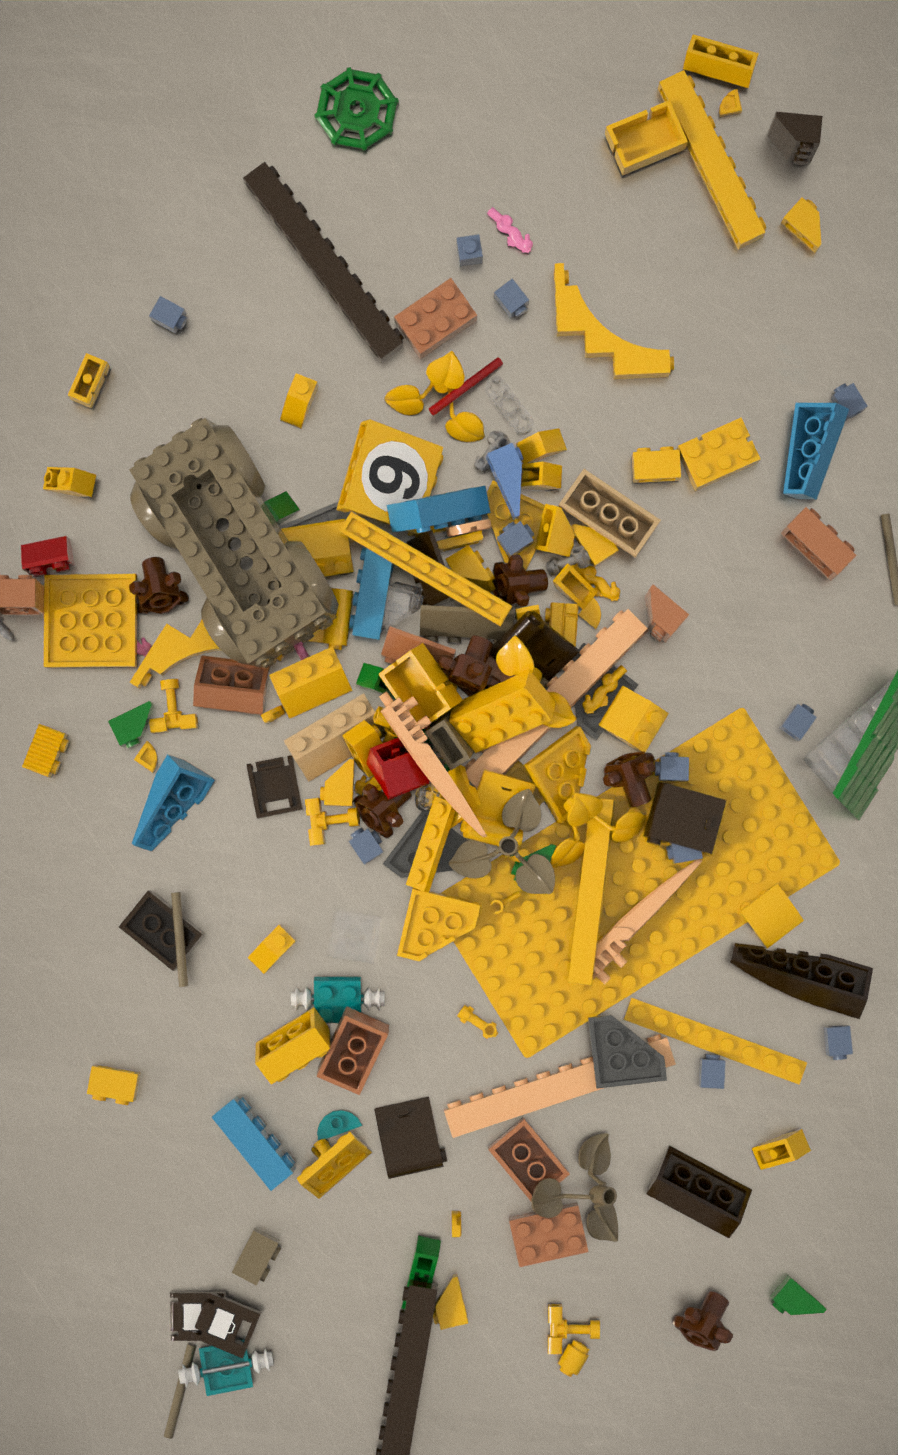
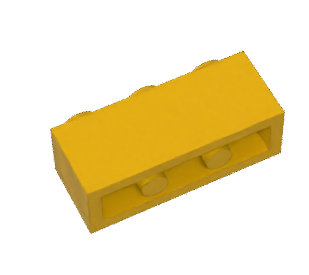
[683,34,759,88]

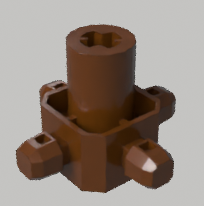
[492,554,548,610]
[129,557,189,614]
[438,636,501,693]
[603,751,655,807]
[353,784,412,838]
[673,1291,733,1351]

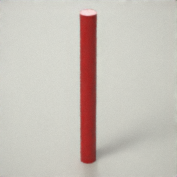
[429,357,503,416]

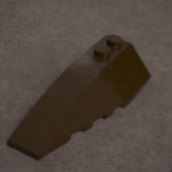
[730,943,873,1019]

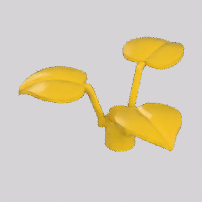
[384,351,485,442]
[496,635,577,728]
[550,793,646,868]

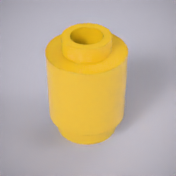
[558,1339,590,1377]

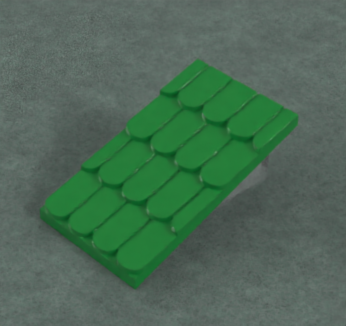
[803,671,898,820]

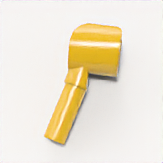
[490,891,522,914]

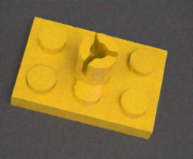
[296,1132,372,1199]

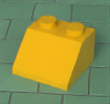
[599,686,669,752]

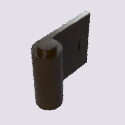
[490,611,579,682]
[643,782,727,854]
[374,1097,447,1179]

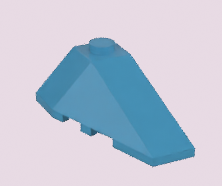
[132,754,215,851]

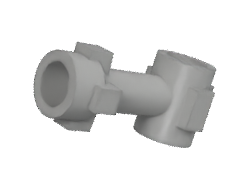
[473,431,510,473]
[547,545,591,575]

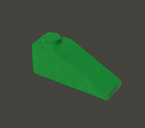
[401,1235,441,1309]

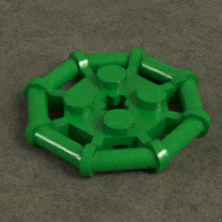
[314,67,399,151]

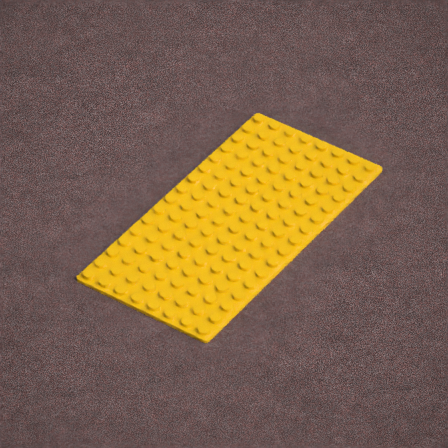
[440,708,840,1058]

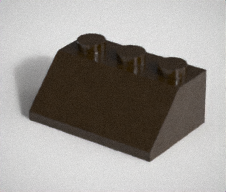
[767,111,823,165]
[406,530,455,606]

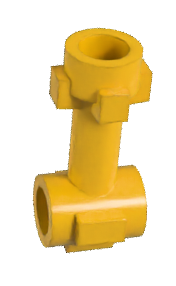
[457,1005,498,1039]

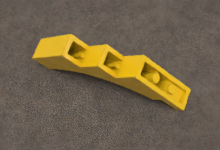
[554,263,674,379]
[130,620,285,689]

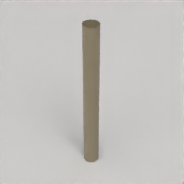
[881,514,898,606]
[171,892,188,987]
[164,1343,196,1439]

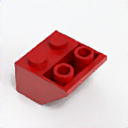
[21,536,75,577]
[366,738,430,800]

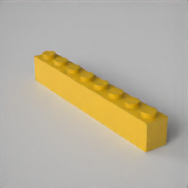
[658,70,766,250]

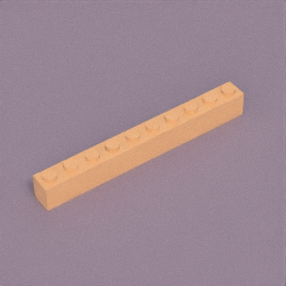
[465,609,649,788]
[444,1034,676,1138]

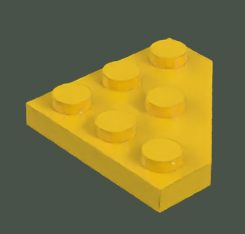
[487,481,545,570]
[524,726,591,823]
[397,888,481,961]

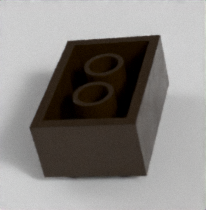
[119,890,205,971]

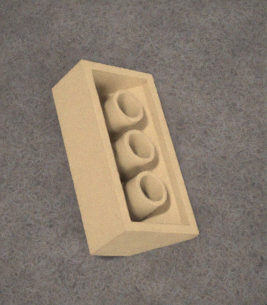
[558,469,661,558]
[284,693,387,782]

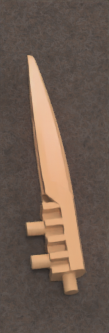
[379,691,487,837]
[593,859,702,985]

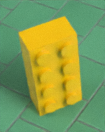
[449,670,556,753]

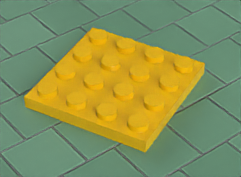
[44,574,137,668]

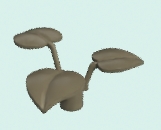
[449,789,555,894]
[531,1133,618,1242]

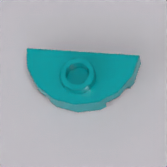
[317,1110,362,1141]

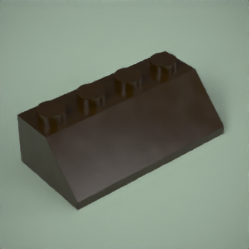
[646,1146,752,1238]

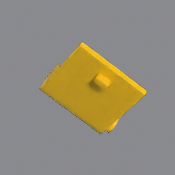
[309,588,353,650]
[460,769,536,848]

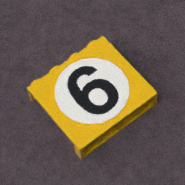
[336,419,443,536]

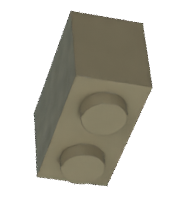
[425,713,474,770]
[232,1228,281,1286]

